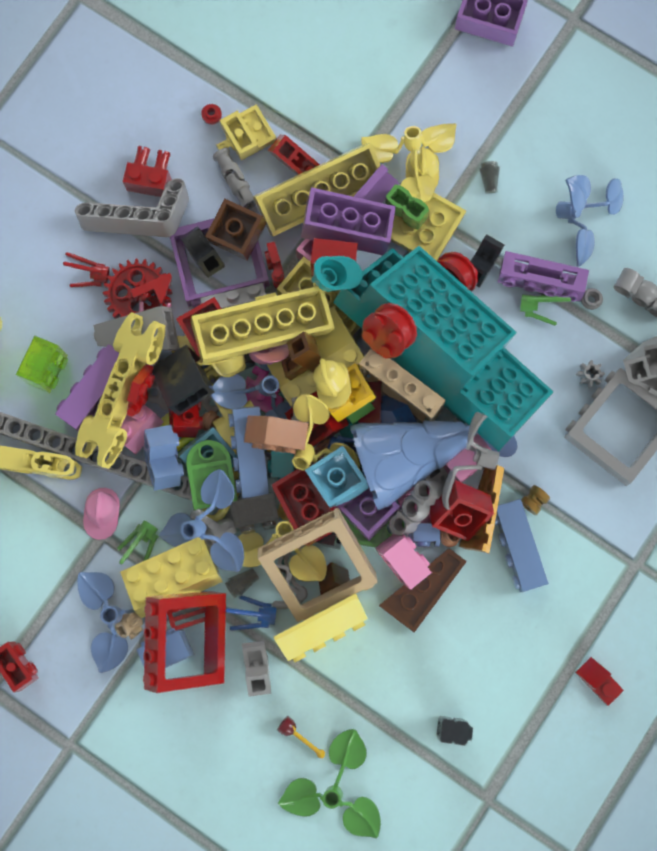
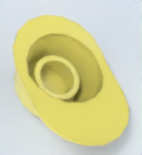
[406,146,439,188]
[197,355,246,377]
[313,359,351,409]

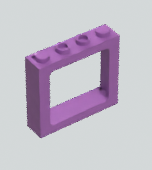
[170,209,270,308]

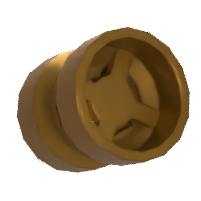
[521,485,551,515]

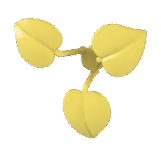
[361,123,456,203]
[266,394,360,470]
[238,504,327,582]

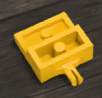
[328,363,376,422]

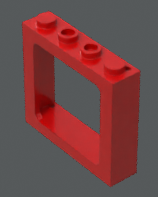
[143,591,226,693]

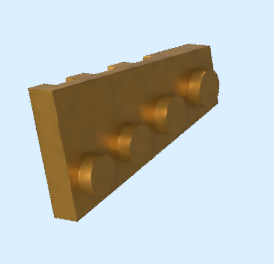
[459,465,504,553]

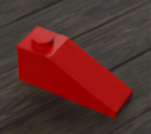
[268,134,320,175]

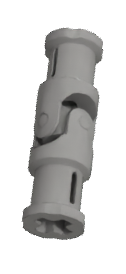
[213,148,256,209]

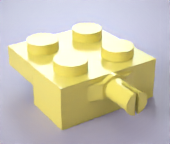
[216,104,277,161]

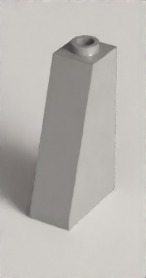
[93,306,179,351]

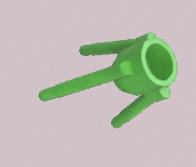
[520,294,571,326]
[117,520,159,564]

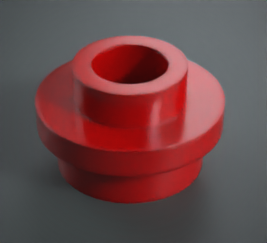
[201,104,222,125]

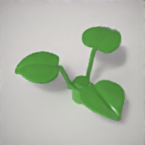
[278,729,381,838]

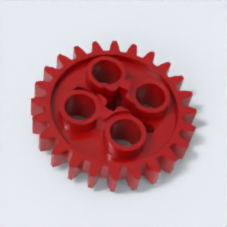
[103,258,173,319]

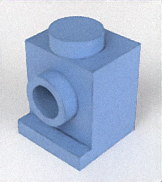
[408,523,440,547]

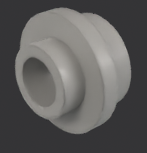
[581,288,603,310]

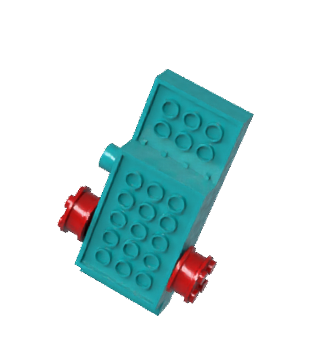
[333,246,554,452]

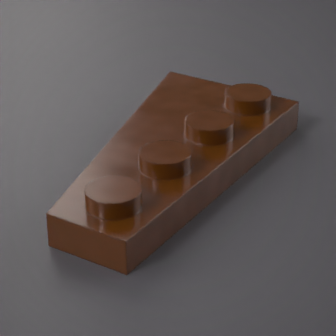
[379,548,467,633]

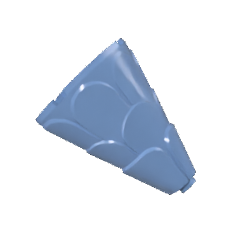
[350,421,469,510]

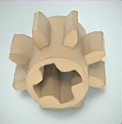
[115,612,143,640]

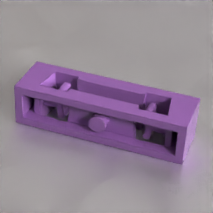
[497,251,589,302]

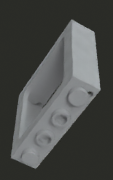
[564,368,657,486]

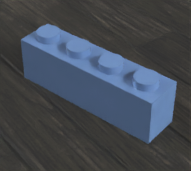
[228,406,269,498]
[495,499,549,593]

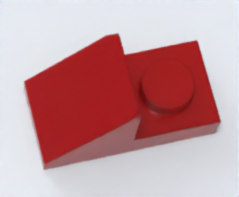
[130,273,172,306]
[575,657,624,706]

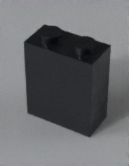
[152,345,215,416]

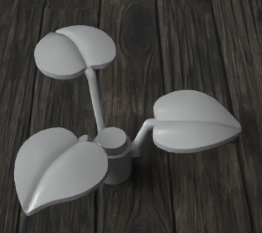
[442,412,499,510]

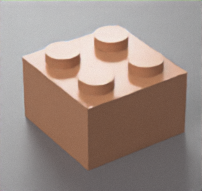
[244,416,308,454]

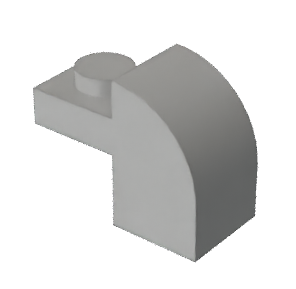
[242,640,271,697]

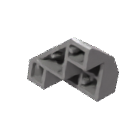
[623,336,657,396]

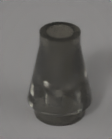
[479,161,500,194]
[225,568,259,598]

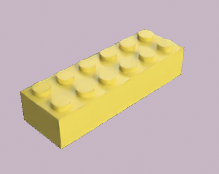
[253,143,381,236]
[191,286,334,365]

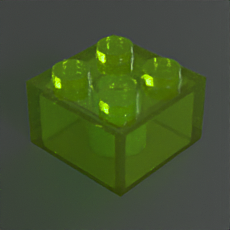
[16,335,68,393]

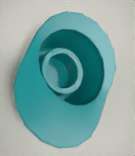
[311,256,362,292]

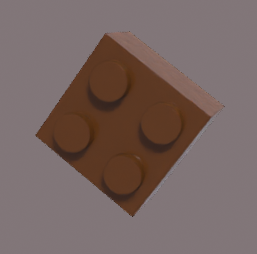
[205,198,267,261]

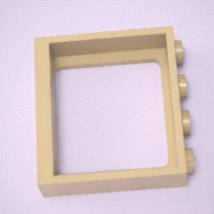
[359,348,445,422]
[258,508,378,622]

